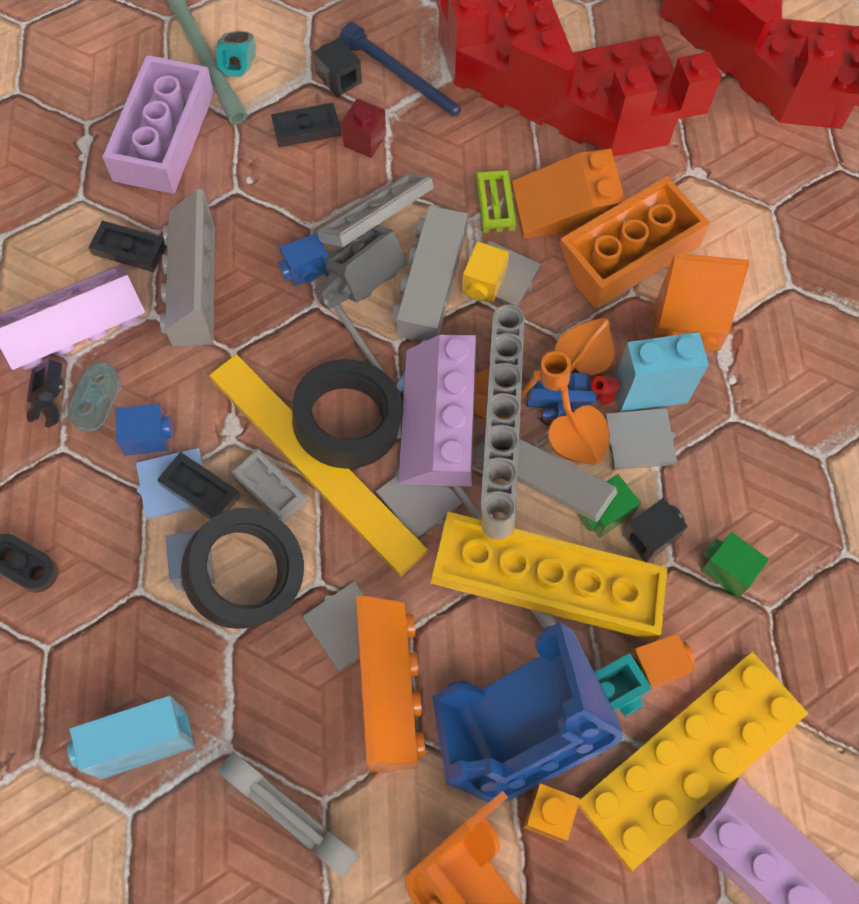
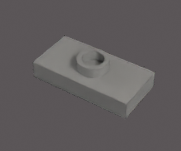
[231,448,308,523]

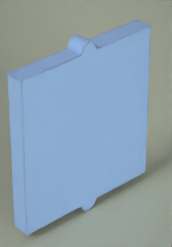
[136,448,203,520]

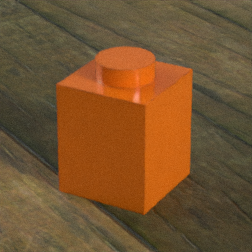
[631,633,695,691]

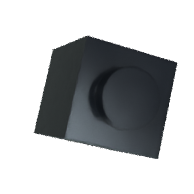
[313,38,362,97]
[622,498,688,562]

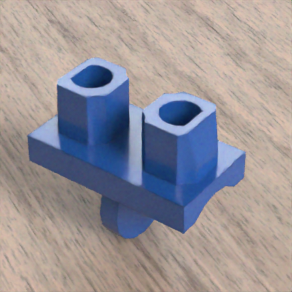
[527,373,596,420]

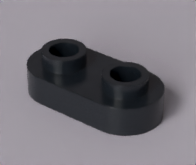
[0,534,58,593]

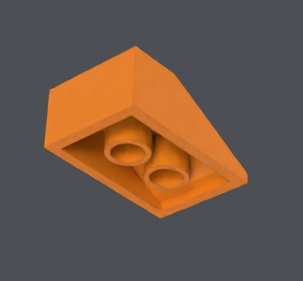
[511,149,625,239]
[652,253,749,352]

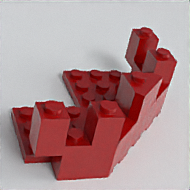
[435,0,721,157]
[660,0,859,129]

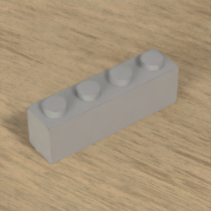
[392,206,468,342]

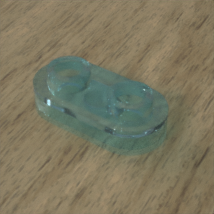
[68,363,121,432]

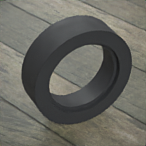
[292,359,403,469]
[181,508,304,629]

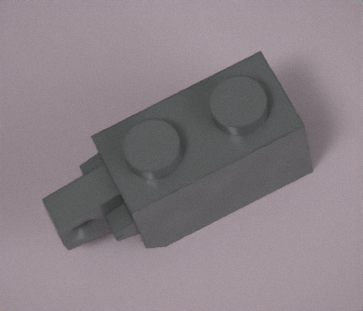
[314,225,407,309]

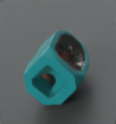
[216,31,256,77]

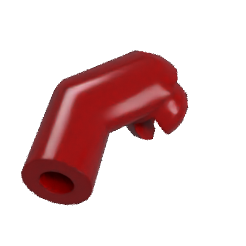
[591,376,621,405]

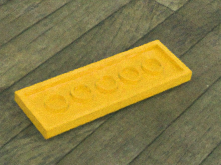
[430,512,667,641]
[578,651,809,871]

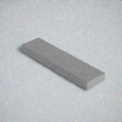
[317,173,434,247]
[473,438,617,523]

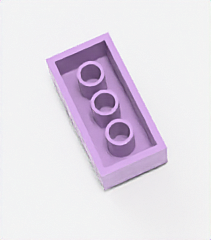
[102,55,214,194]

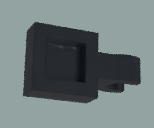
[27,359,63,428]

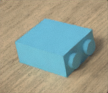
[615,332,709,412]
[67,696,196,779]

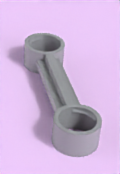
[217,751,359,878]

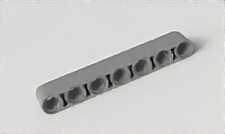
[481,304,525,539]

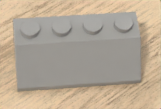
[160,189,215,347]

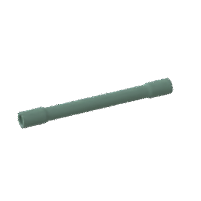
[166,0,247,125]

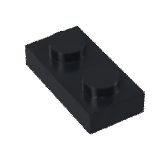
[271,103,341,148]
[88,220,166,272]
[157,452,241,519]

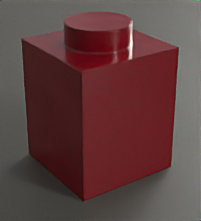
[341,98,386,158]

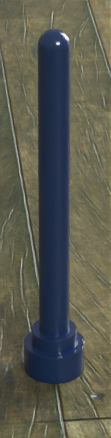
[340,21,461,116]

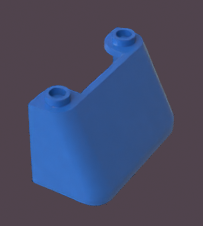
[432,622,623,802]

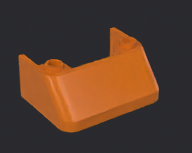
[405,791,522,904]

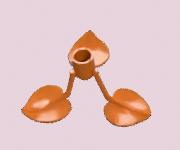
[474,318,615,465]

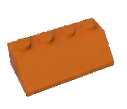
[559,176,710,310]
[356,596,425,773]

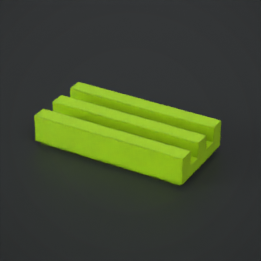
[476,170,516,233]

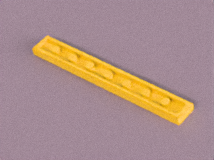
[209,354,428,578]

